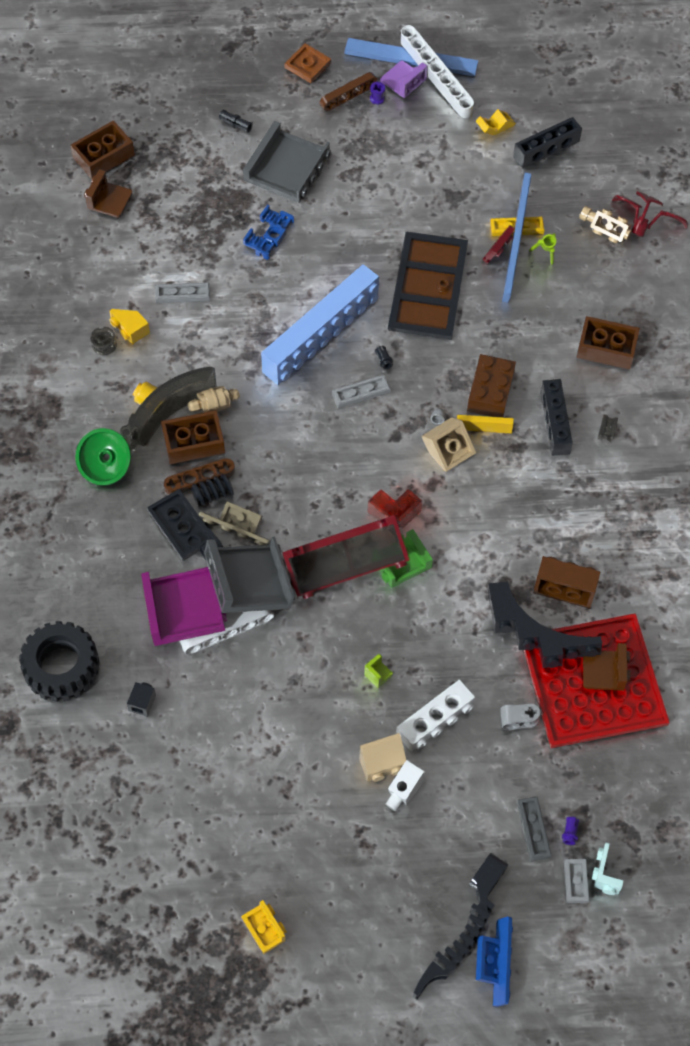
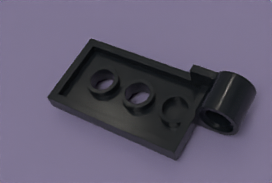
[147,489,223,561]

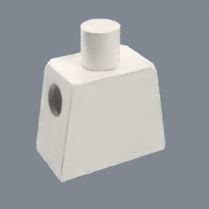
[386,760,426,811]

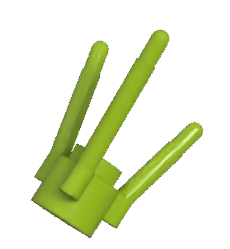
[529,233,556,264]

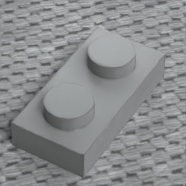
[564,859,589,903]

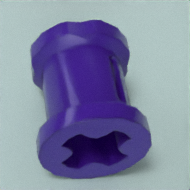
[370,82,385,105]

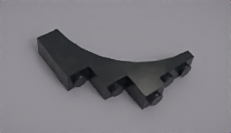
[488,581,602,668]

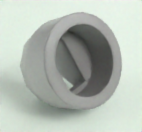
[430,409,446,425]

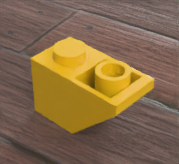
[109,309,150,345]

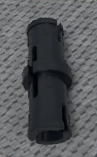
[219,109,253,133]

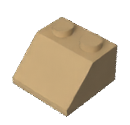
[422,418,476,472]
[359,733,406,782]

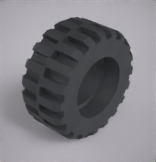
[19,621,100,702]

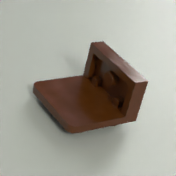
[84,169,132,218]
[583,643,631,691]

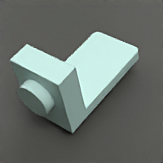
[592,842,623,895]

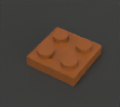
[285,43,331,83]

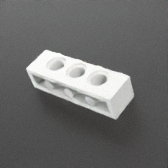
[396,680,475,752]

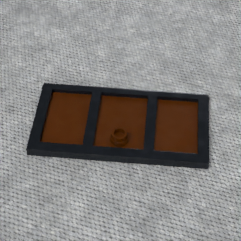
[388,232,468,340]

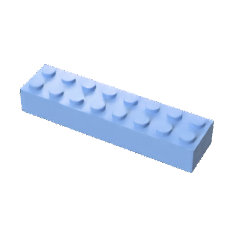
[261,264,379,385]

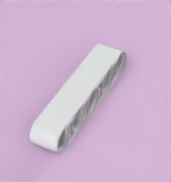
[179,610,274,655]

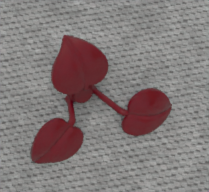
[612,191,688,237]

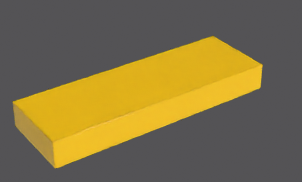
[490,216,545,236]
[457,415,514,434]

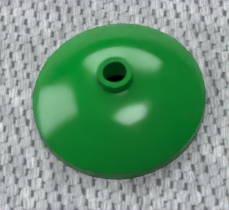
[75,428,131,485]

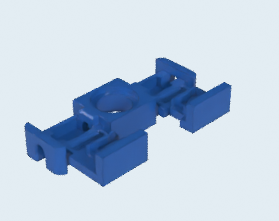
[243,204,294,260]

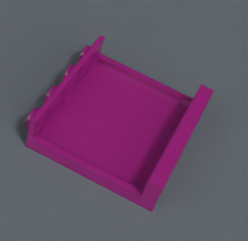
[141,567,228,646]

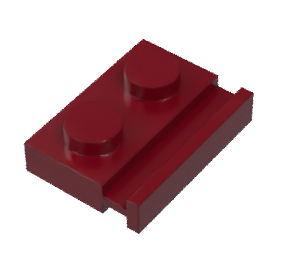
[482,225,515,264]

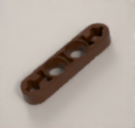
[319,72,378,111]
[164,458,235,494]

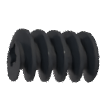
[191,474,234,507]

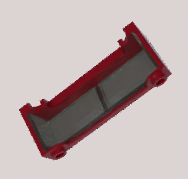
[282,514,411,599]

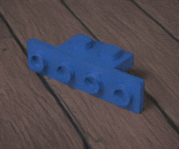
[476,916,513,1007]

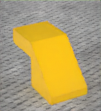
[476,109,516,136]

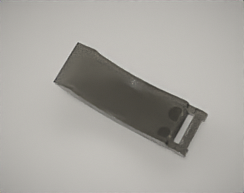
[120,367,217,454]

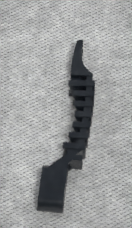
[413,853,509,1000]

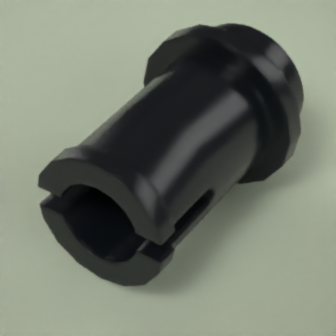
[375,345,393,369]

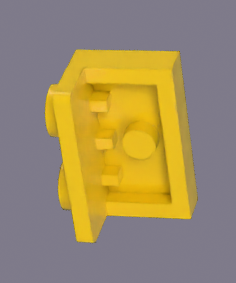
[241,900,287,955]

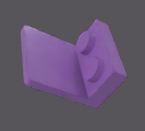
[380,60,427,98]

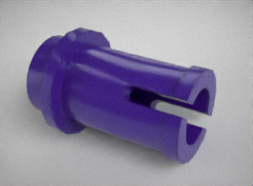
[561,817,580,845]

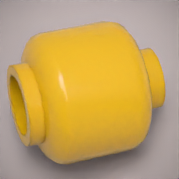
[132,381,161,409]

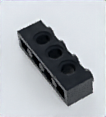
[513,117,582,169]
[540,379,573,456]

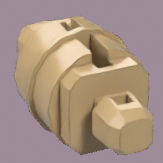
[188,386,240,413]

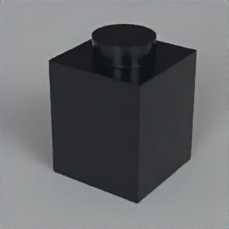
[127,682,156,717]

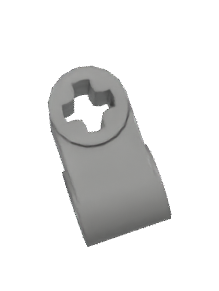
[500,704,540,730]

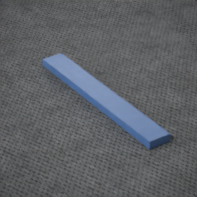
[345,38,478,77]
[502,172,532,303]

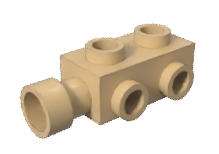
[579,206,632,243]

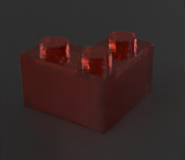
[367,489,422,535]

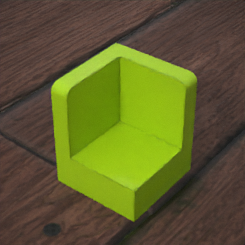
[364,654,393,688]

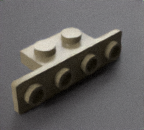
[199,501,271,545]

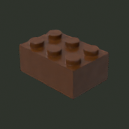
[70,120,135,180]
[576,316,640,370]
[467,354,516,417]
[161,410,225,464]
[533,556,601,609]

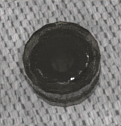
[90,326,117,356]
[597,414,618,443]

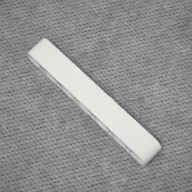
[401,25,474,118]

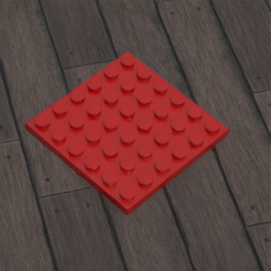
[524,613,670,748]

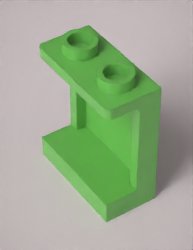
[371,529,433,588]

